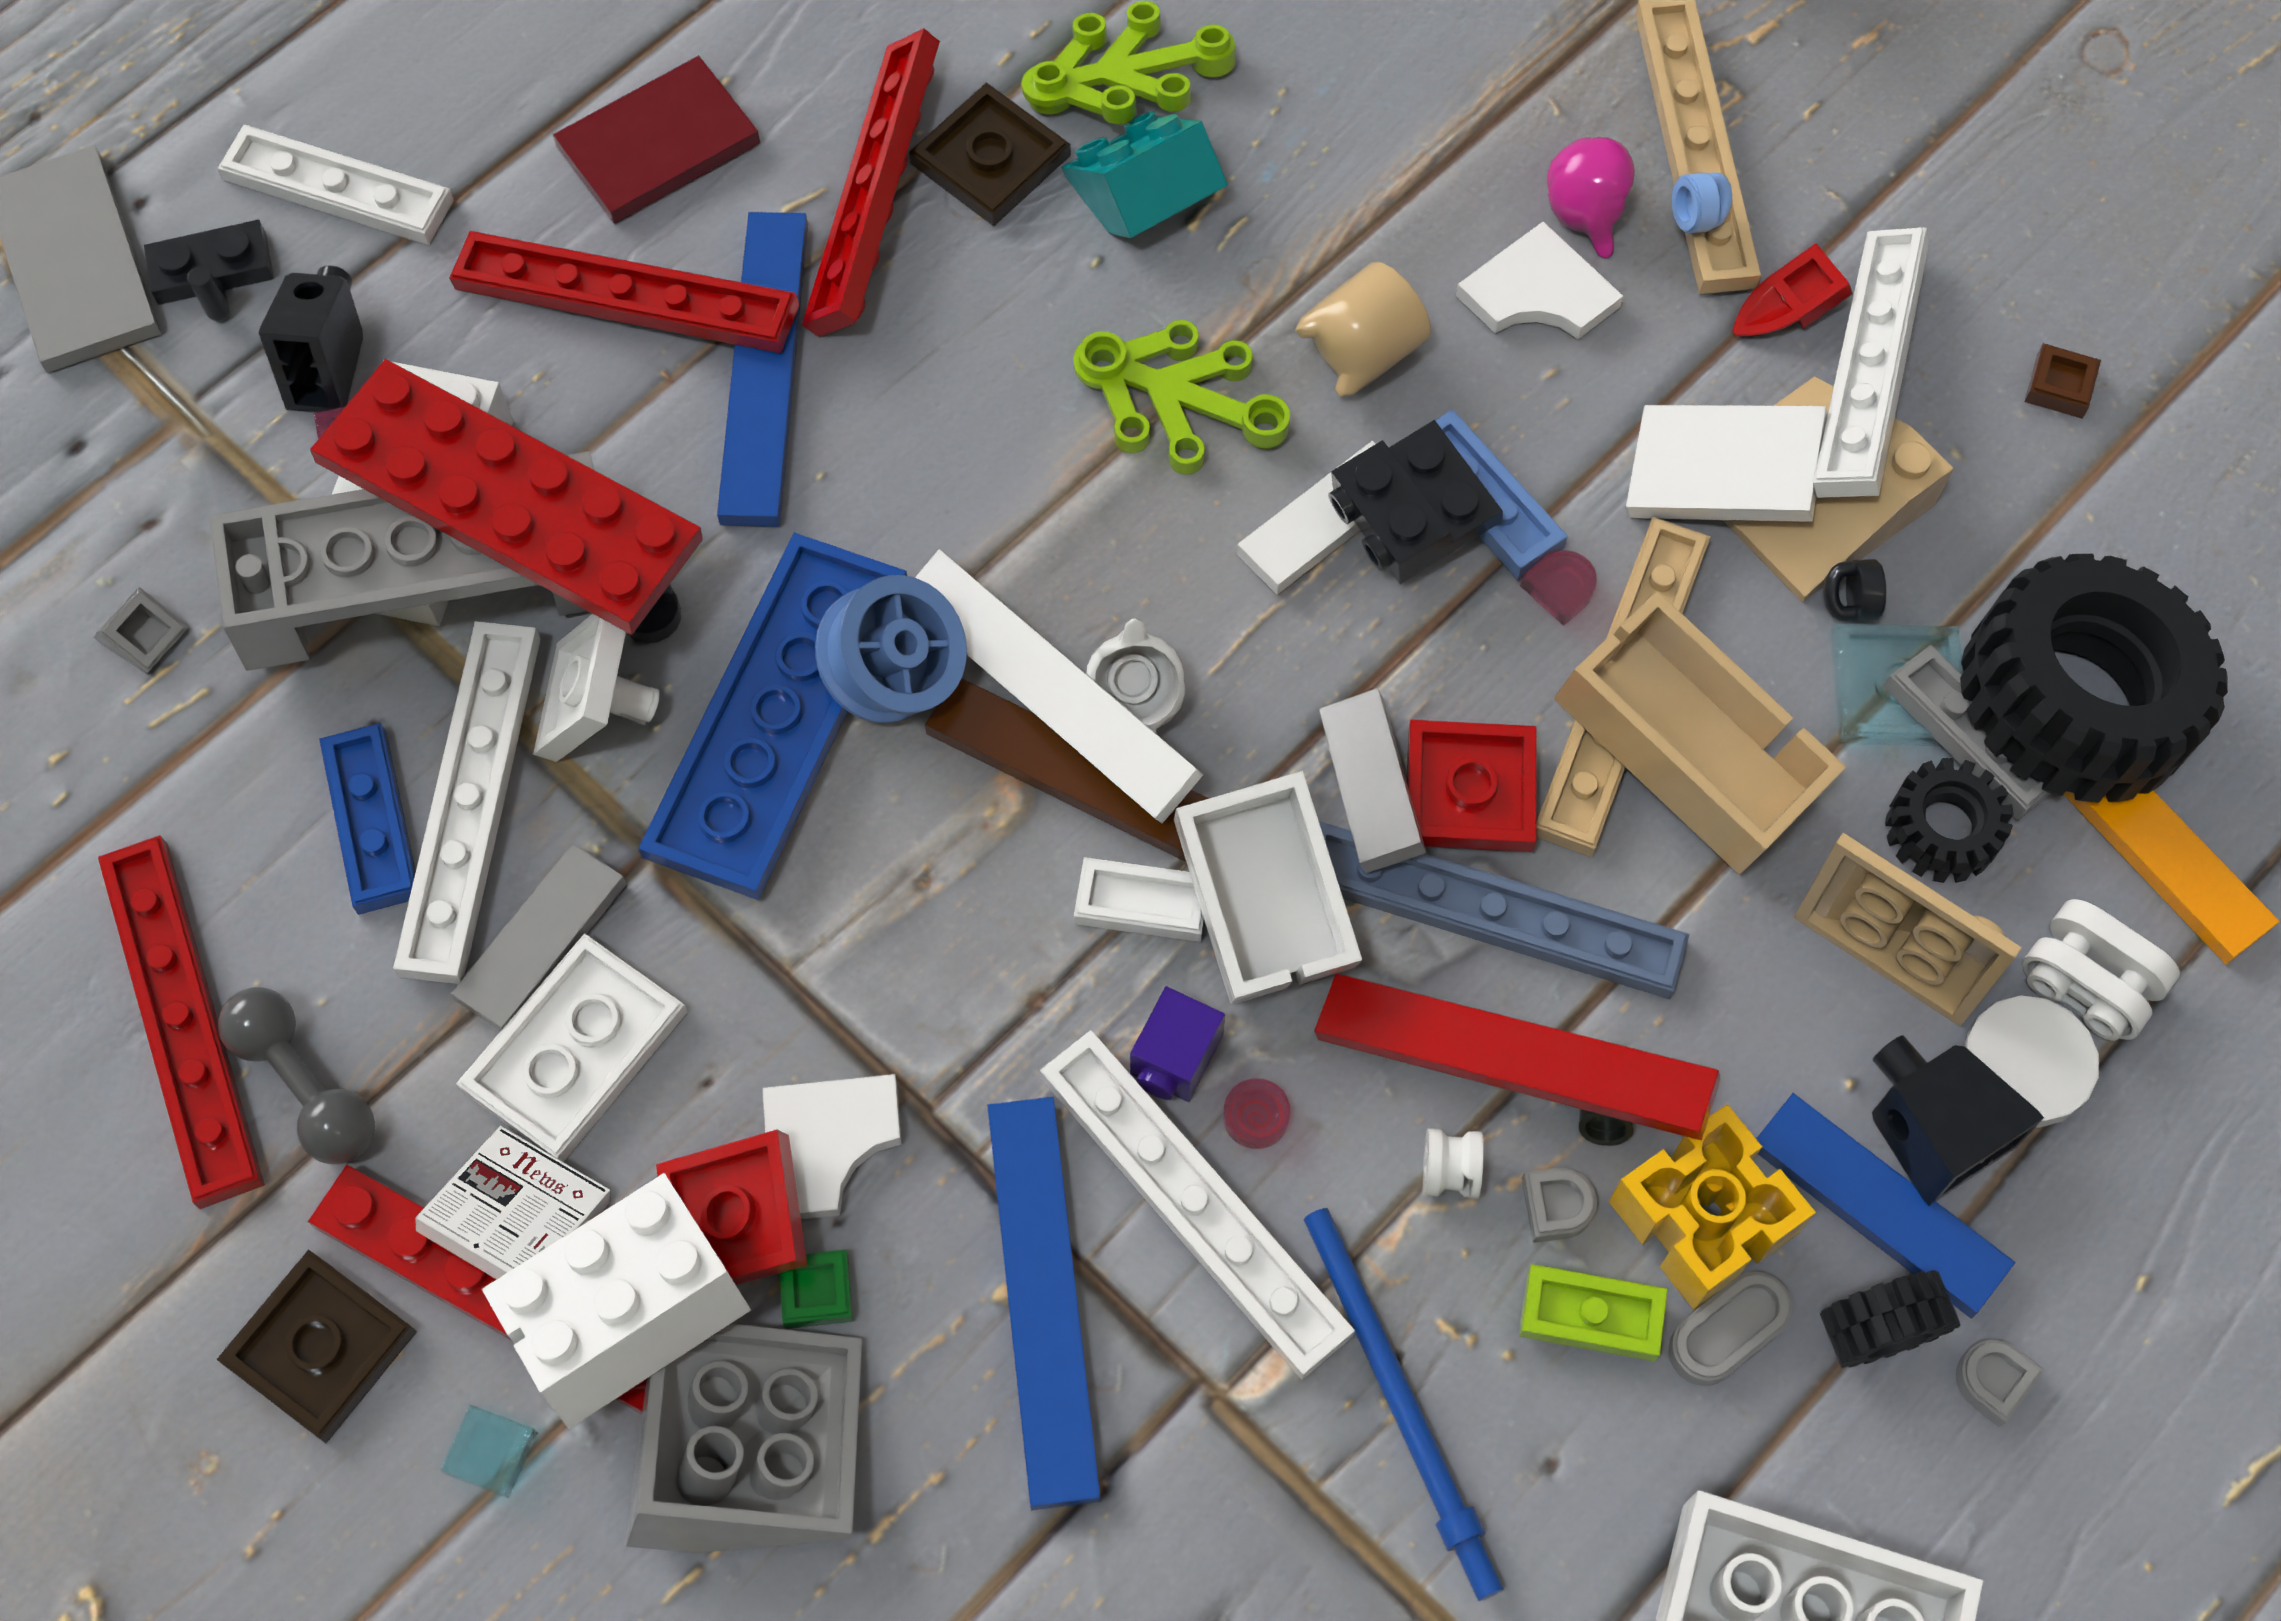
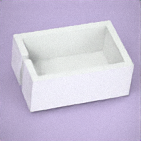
[1174,771,1362,1005]
[482,1173,751,1429]

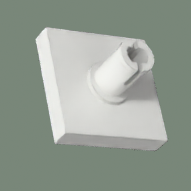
[533,614,659,762]

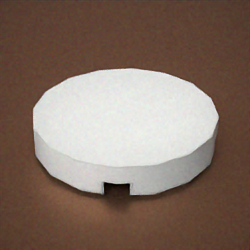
[1964,995,2099,1128]

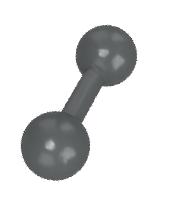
[218,987,375,1165]

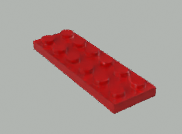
[310,359,703,635]

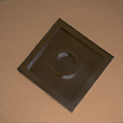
[909,82,1071,226]
[216,1249,417,1443]

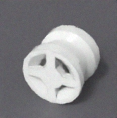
[1423,1128,1483,1199]

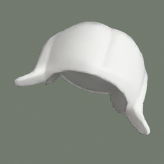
[1086,618,1185,733]

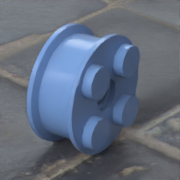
[815,575,967,723]

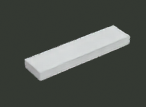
[218,124,454,245]

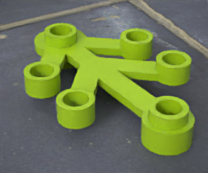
[1021,1,1236,124]
[1073,319,1290,475]

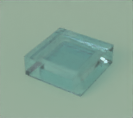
[440,1404,538,1499]

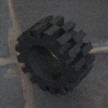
[1885,758,2014,883]
[1819,1270,1961,1368]

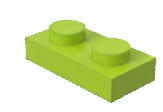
[1519,1264,1667,1362]

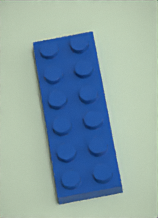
[638,532,907,901]

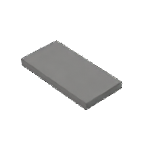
[0,145,161,373]

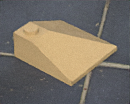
[1723,376,1954,603]
[1794,833,2022,1027]

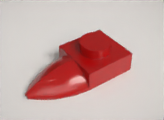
[1732,243,1853,336]

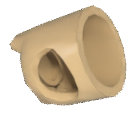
[1295,262,1431,397]

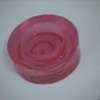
[1223,1078,1290,1149]

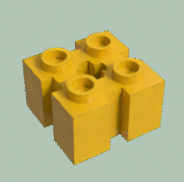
[1609,1104,1816,1310]

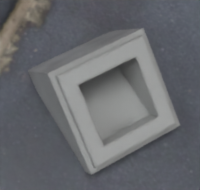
[93,587,188,674]

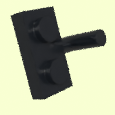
[144,219,274,321]

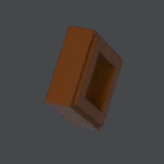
[2024,343,2101,419]

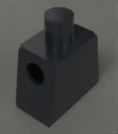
[258,265,363,414]
[1872,1035,2044,1206]

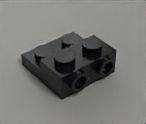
[1328,420,1503,584]

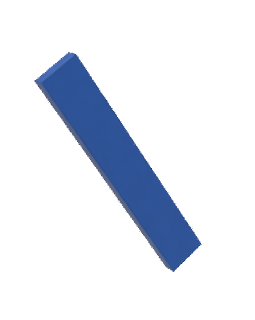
[717,212,808,527]
[987,1097,1101,1511]

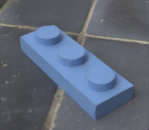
[1435,409,1568,580]

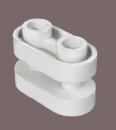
[2022,899,2180,1041]

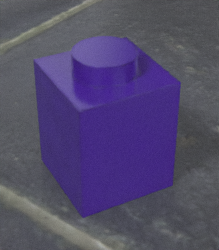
[1130,986,1225,1102]

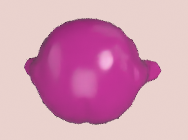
[1547,137,1635,258]

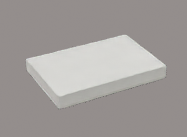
[1626,405,1828,522]
[456,933,688,1162]

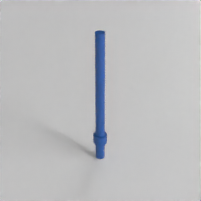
[1304,1208,1504,1602]

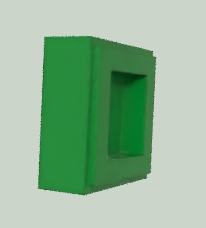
[779,1250,853,1329]

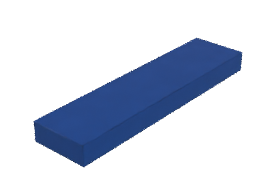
[1756,1093,2016,1319]

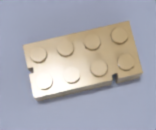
[1553,591,1846,875]

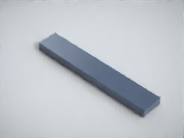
[1319,821,1690,999]

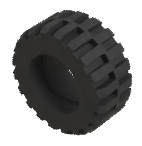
[1960,553,2228,803]

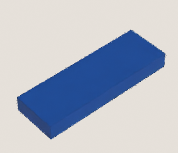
[319,723,416,915]

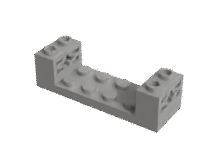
[209,451,594,671]

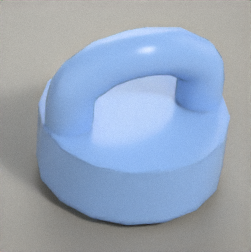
[1672,172,1732,234]

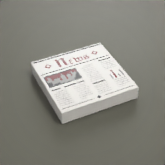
[415,1126,610,1279]

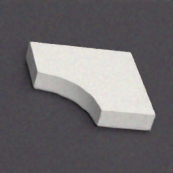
[1456,222,1623,339]
[763,1074,902,1220]

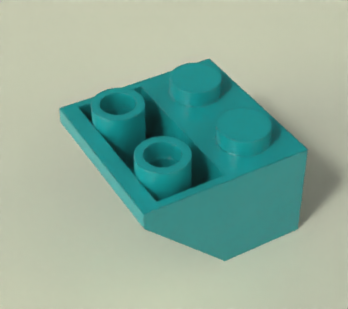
[1061,112,1228,238]

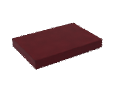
[552,55,761,224]

